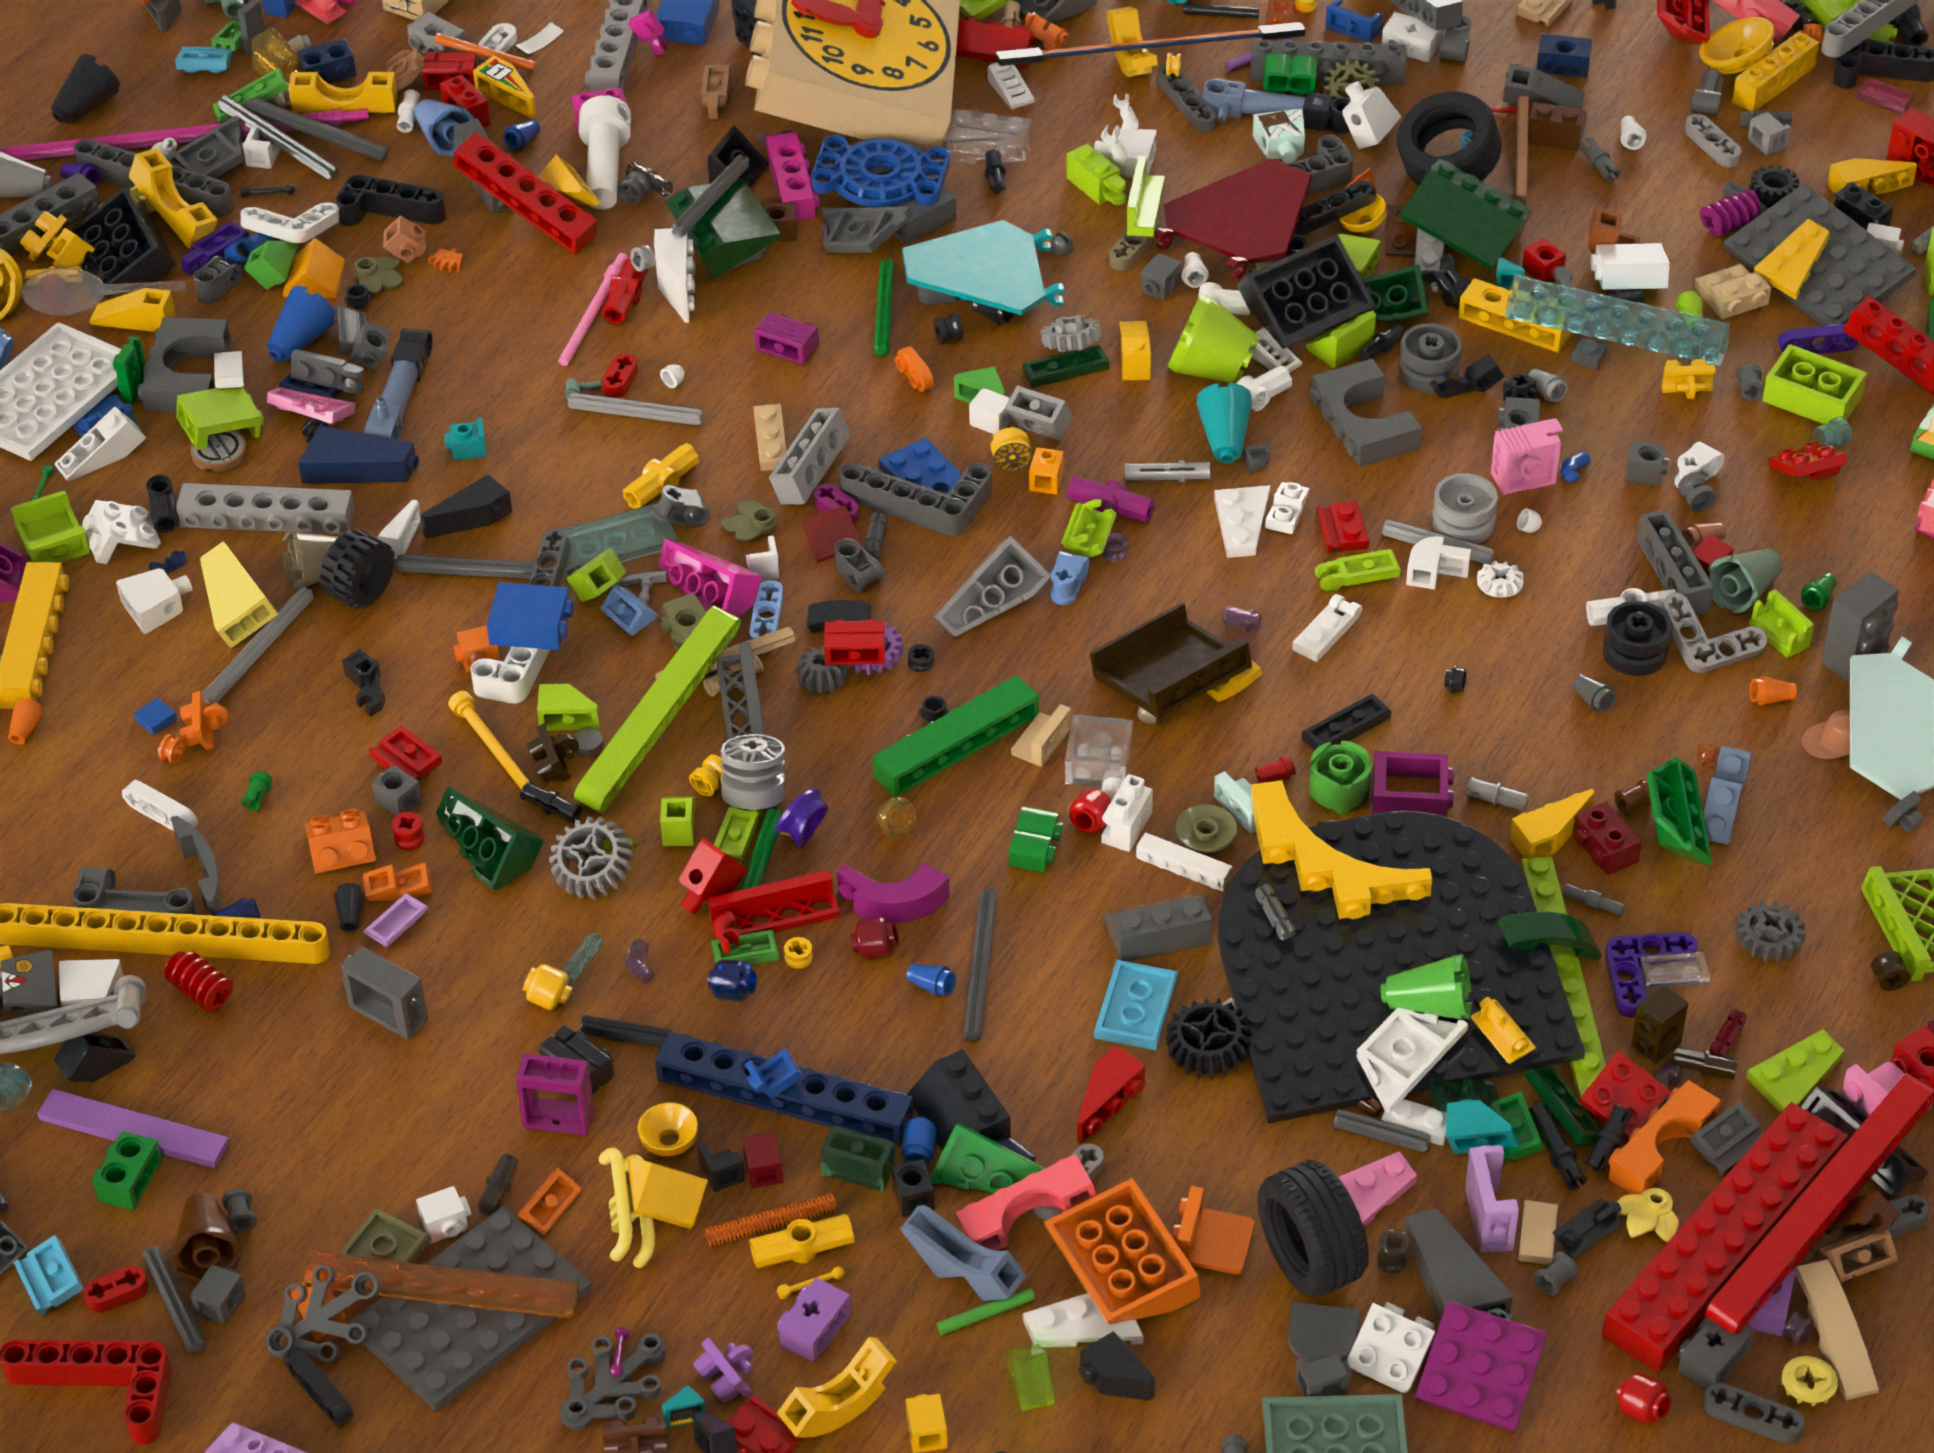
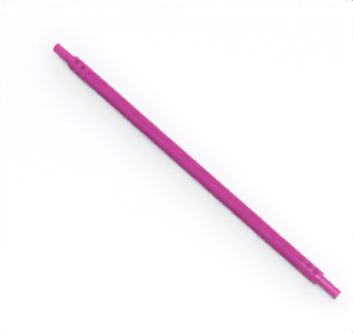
[0,109,369,161]

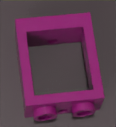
[1372,751,1454,817]
[516,1053,594,1135]

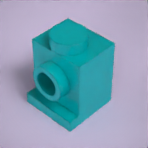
[444,417,487,460]

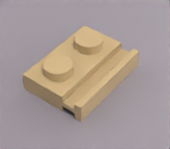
[1516,0,1572,27]

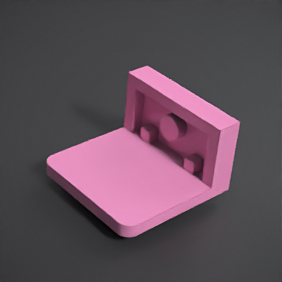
[1841,1062,1933,1118]

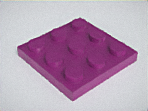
[1415,1301,1547,1433]

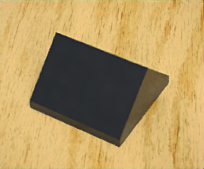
[707,125,769,188]

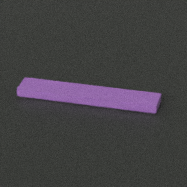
[37,1089,230,1169]

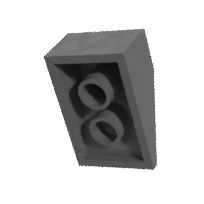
[1013,0,1097,26]

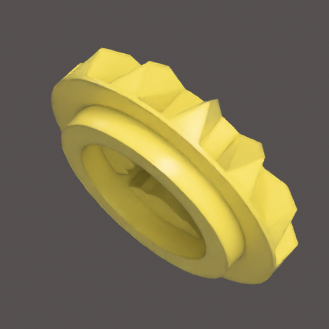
[1781,1356,1838,1407]

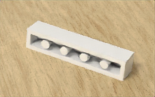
[1136,832,1232,892]

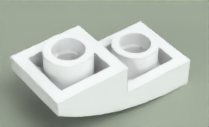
[1265,482,1309,534]

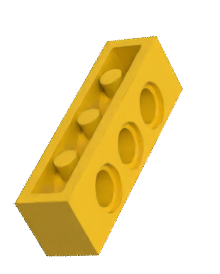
[1732,31,1819,113]
[1458,278,1574,353]

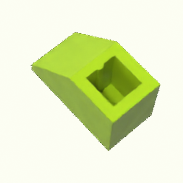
[566,547,627,602]
[660,796,696,846]

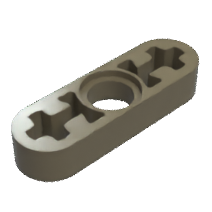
[1109,218,1160,271]

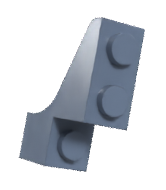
[1703,745,1753,845]
[900,1205,1026,1301]

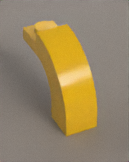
[1106,6,1158,77]
[777,1337,897,1437]

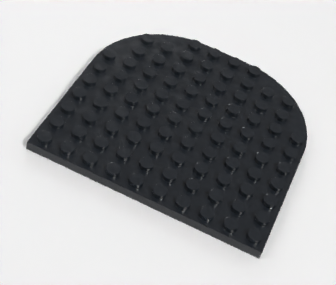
[1218,811,1585,1123]

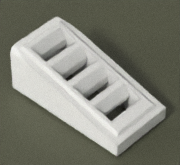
[988,62,1034,110]
[1249,327,1303,373]
[377,500,421,559]

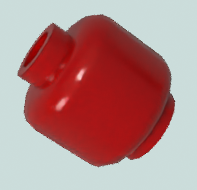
[1069,788,1111,834]
[1617,1373,1672,1424]

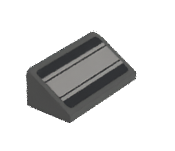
[337,305,366,355]

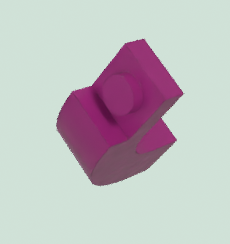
[837,863,950,924]

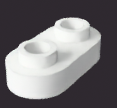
[478,23,517,61]

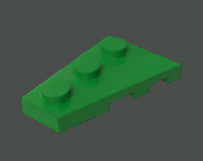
[930,1122,1046,1194]

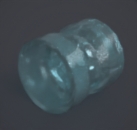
[1812,417,1853,449]

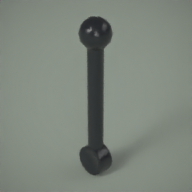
[240,184,295,198]

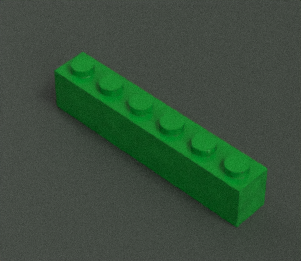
[872,675,1039,798]

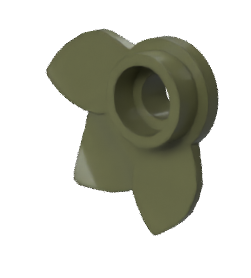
[353,256,403,294]
[720,500,778,541]

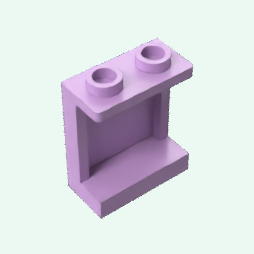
[1465,1145,1519,1253]

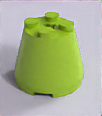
[1167,294,1261,384]

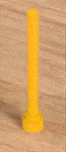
[448,691,529,790]

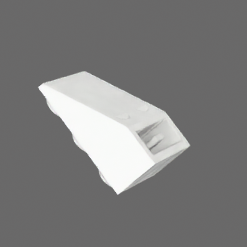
[654,229,695,323]

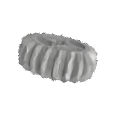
[549,816,633,900]

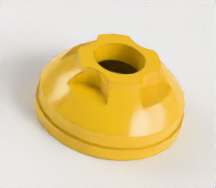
[1339,194,1387,234]
[638,1103,698,1156]

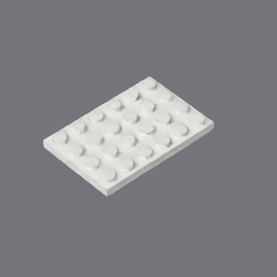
[0,322,121,461]

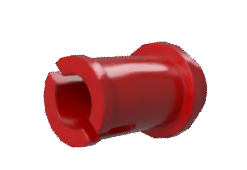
[1255,756,1296,783]

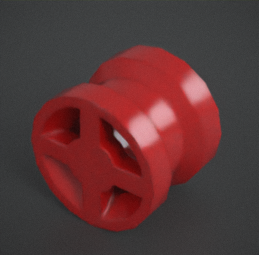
[391,812,425,851]

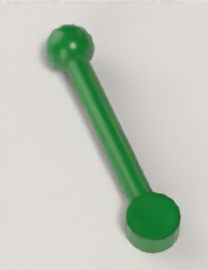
[29,465,54,501]

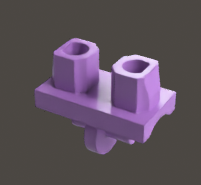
[693,1337,754,1404]

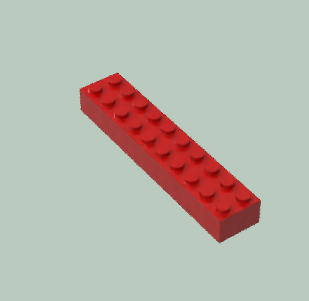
[1602,1102,1848,1373]

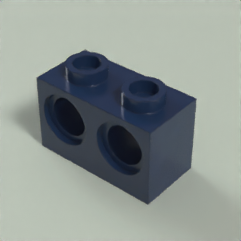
[295,38,357,84]

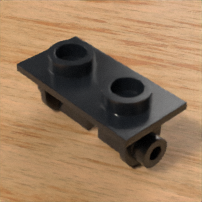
[1552,1198,1623,1259]

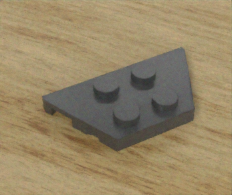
[166,115,245,178]
[821,207,913,253]

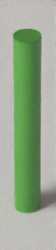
[936,1287,1035,1336]

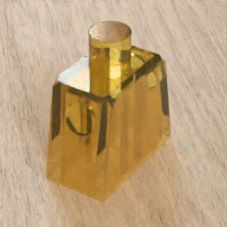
[252,27,299,83]

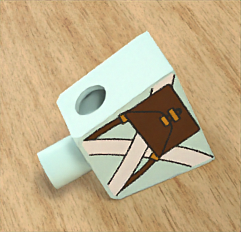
[1253,109,1305,164]

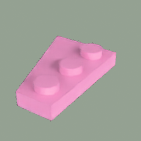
[267,387,356,424]
[1339,1151,1417,1226]

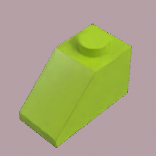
[537,684,600,731]

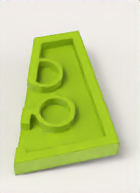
[1746,1029,1844,1114]

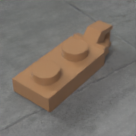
[701,65,731,119]

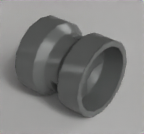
[1678,472,1716,512]

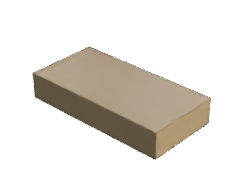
[1518,1200,1558,1265]

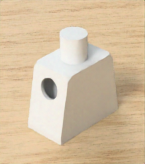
[1343,81,1401,149]
[116,568,192,635]
[59,959,124,1018]

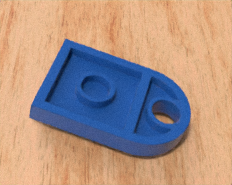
[879,437,961,495]

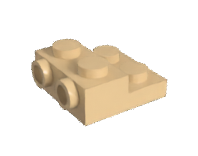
[1693,264,1771,319]

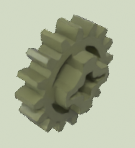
[1323,59,1380,100]

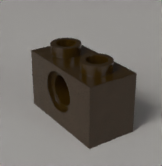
[1631,985,1689,1064]

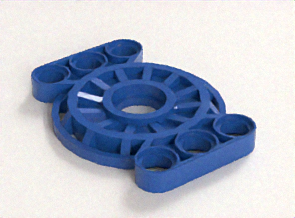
[811,135,950,207]

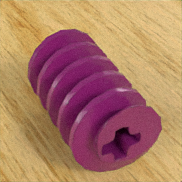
[1700,189,1760,237]

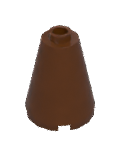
[172,1193,241,1283]

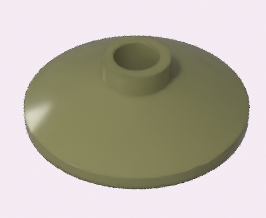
[1175,804,1237,853]

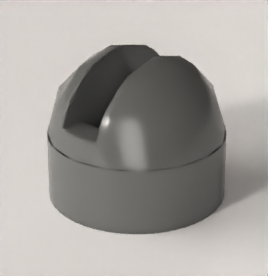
[1051,232,1073,256]

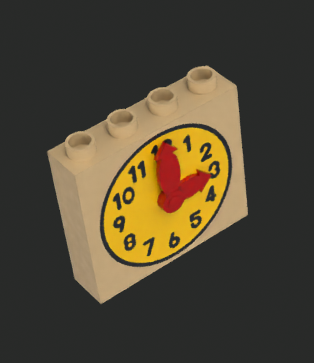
[745,0,960,153]

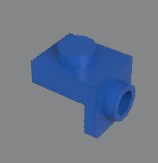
[745,1048,803,1099]

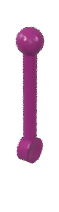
[610,1327,629,1378]

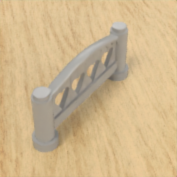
[0,975,147,1054]

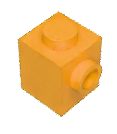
[1029,447,1064,495]

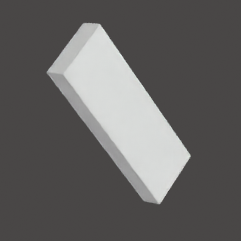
[214,351,244,389]

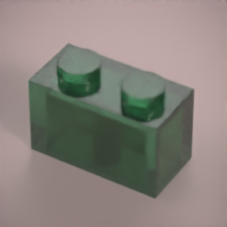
[820,1125,895,1192]

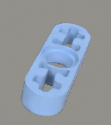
[749,580,784,640]

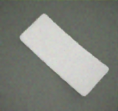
[516,23,563,54]

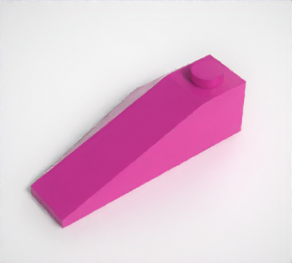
[658,538,762,618]

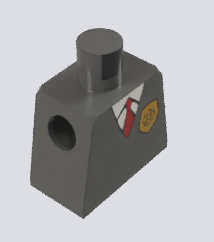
[0,950,57,1016]

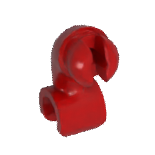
[713,910,740,953]

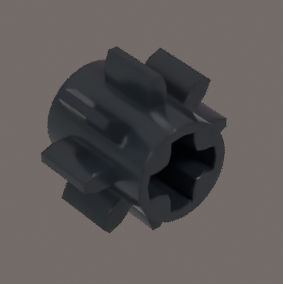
[1502,374,1537,401]

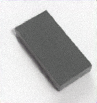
[237,0,267,55]

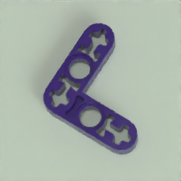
[1605,932,1698,1018]

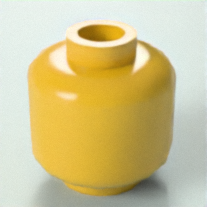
[522,964,572,1010]

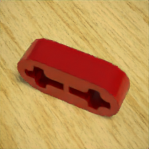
[602,354,638,398]
[83,1266,148,1313]

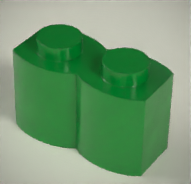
[1263,54,1317,95]
[1009,806,1063,873]

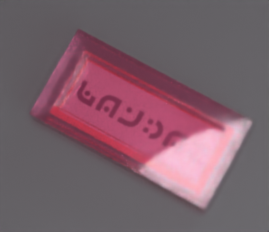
[1855,77,1915,115]

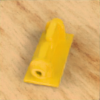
[1470,997,1536,1064]

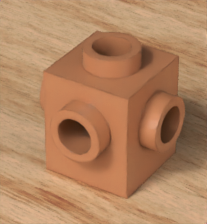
[383,215,426,264]

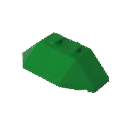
[1646,756,1713,865]

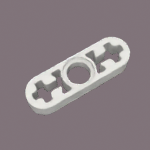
[122,780,199,830]

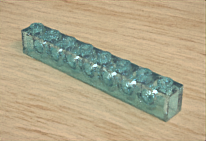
[1505,275,1730,366]

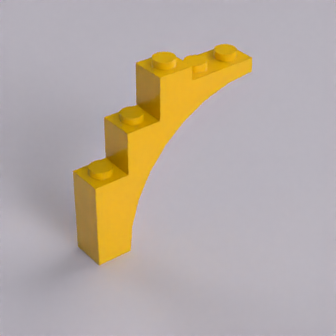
[1251,781,1432,919]

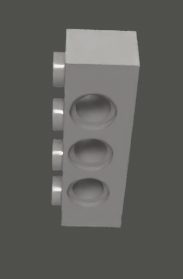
[769,408,851,505]

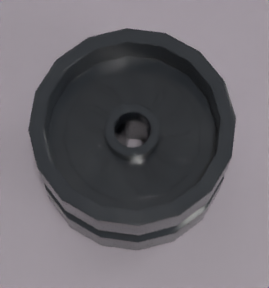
[1603,601,1672,676]

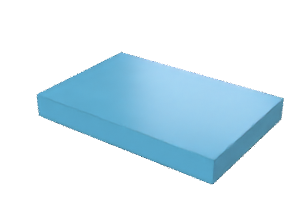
[1094,959,1178,1051]

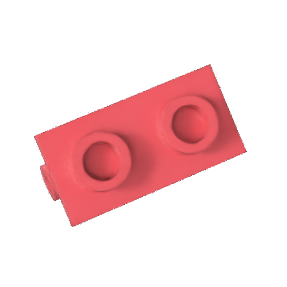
[295,0,346,24]

